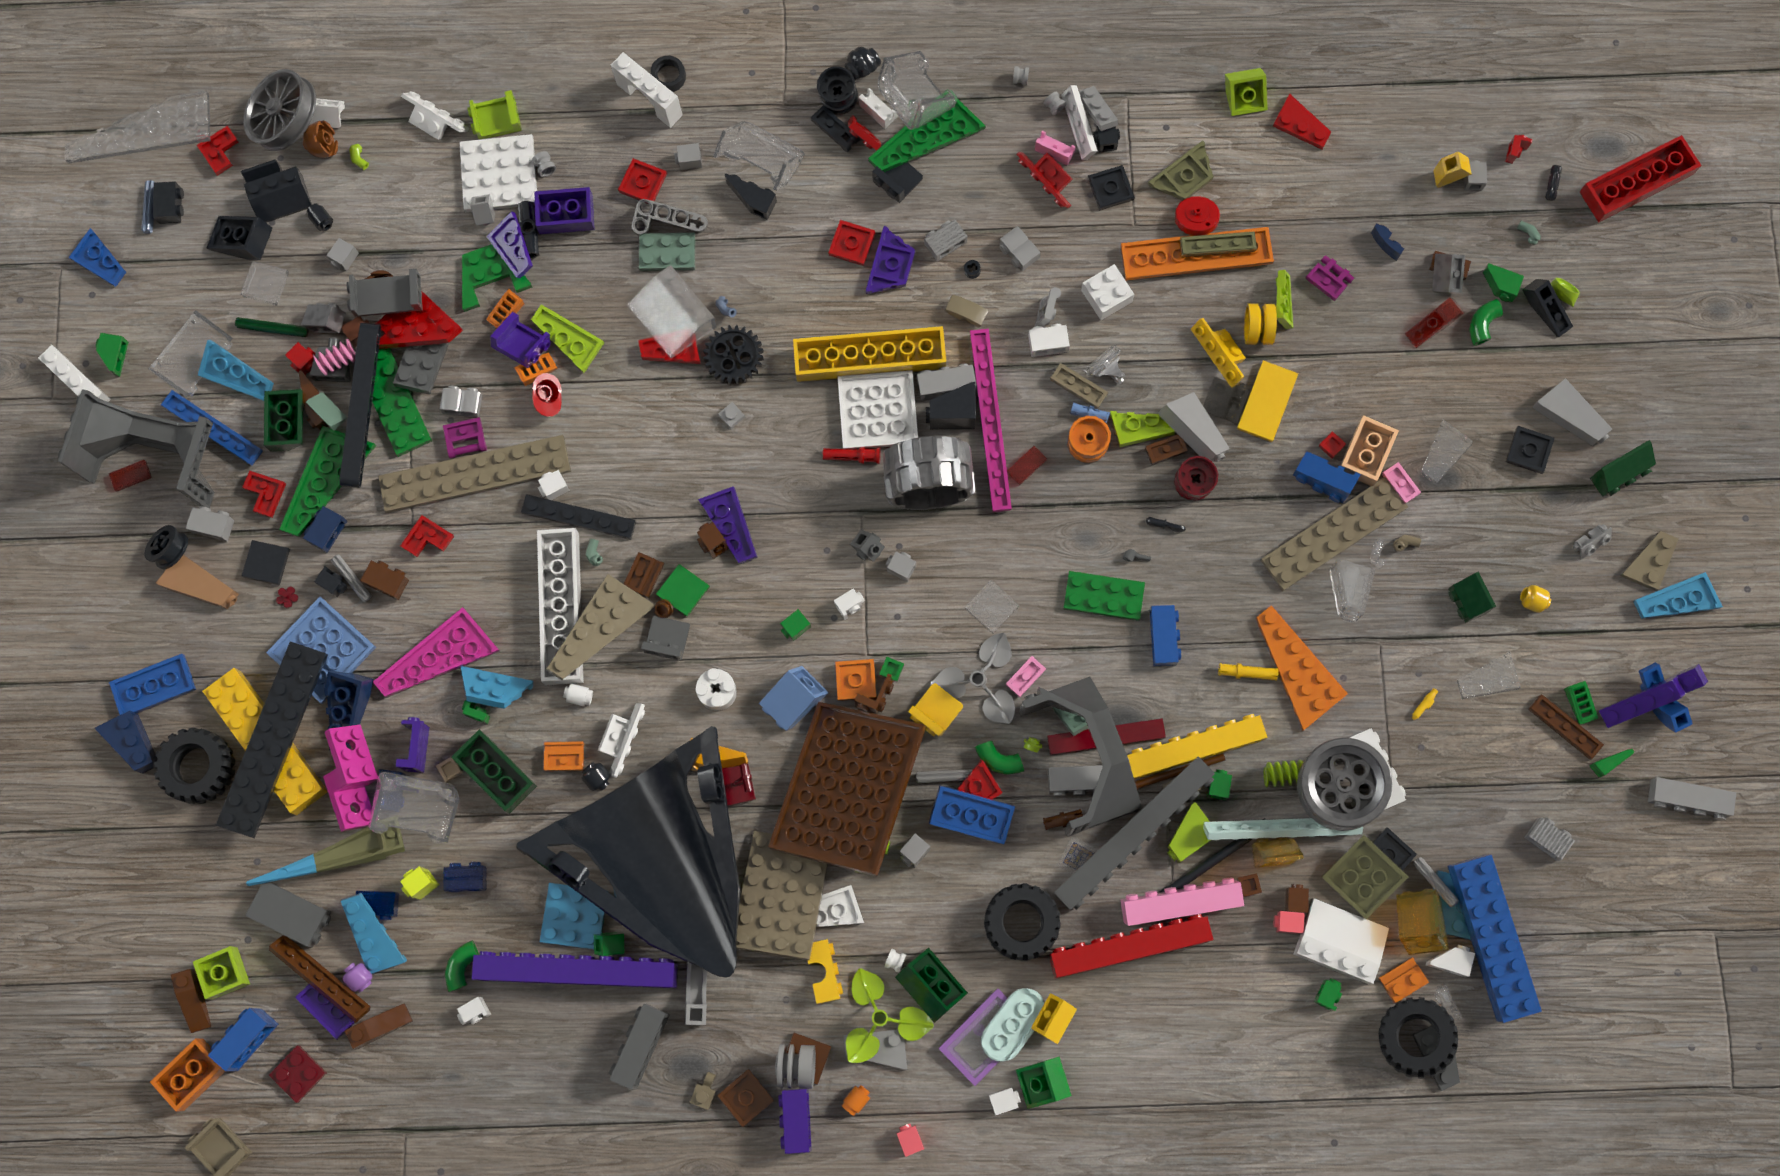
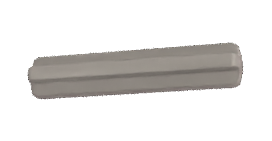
[331,555,372,602]
[916,769,972,783]
[1413,857,1459,907]

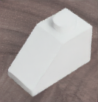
[1426,945,1475,977]

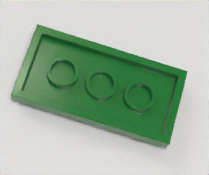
[1063,571,1145,621]

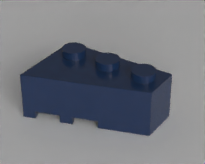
[95,711,158,774]

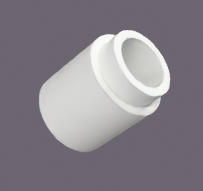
[563,684,593,706]

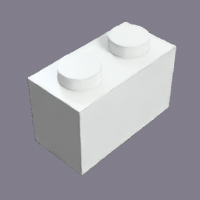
[1028,324,1070,357]

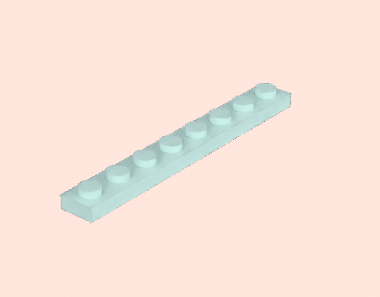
[1203,818,1363,841]

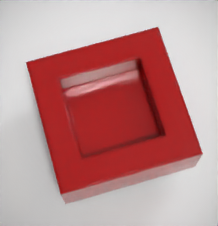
[1318,431,1346,459]

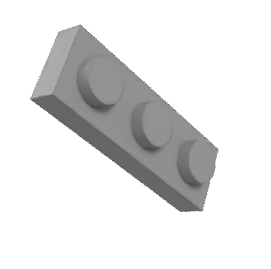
[1079,86,1118,131]

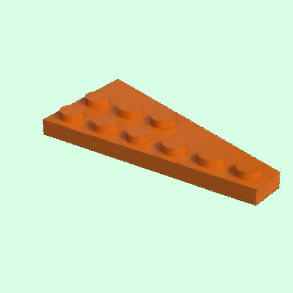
[1256,605,1348,731]

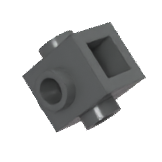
[850,529,885,562]

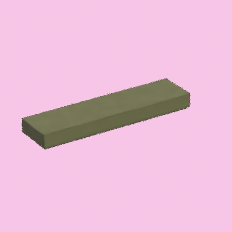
[1180,231,1257,257]

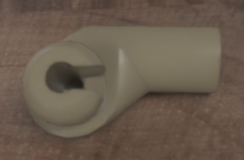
[1393,535,1421,552]

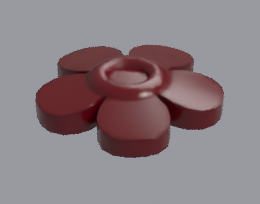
[276,586,299,608]

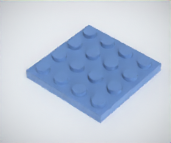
[266,597,376,704]

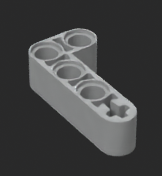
[632,199,708,234]

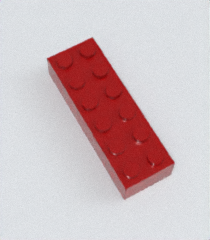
[1579,135,1702,223]

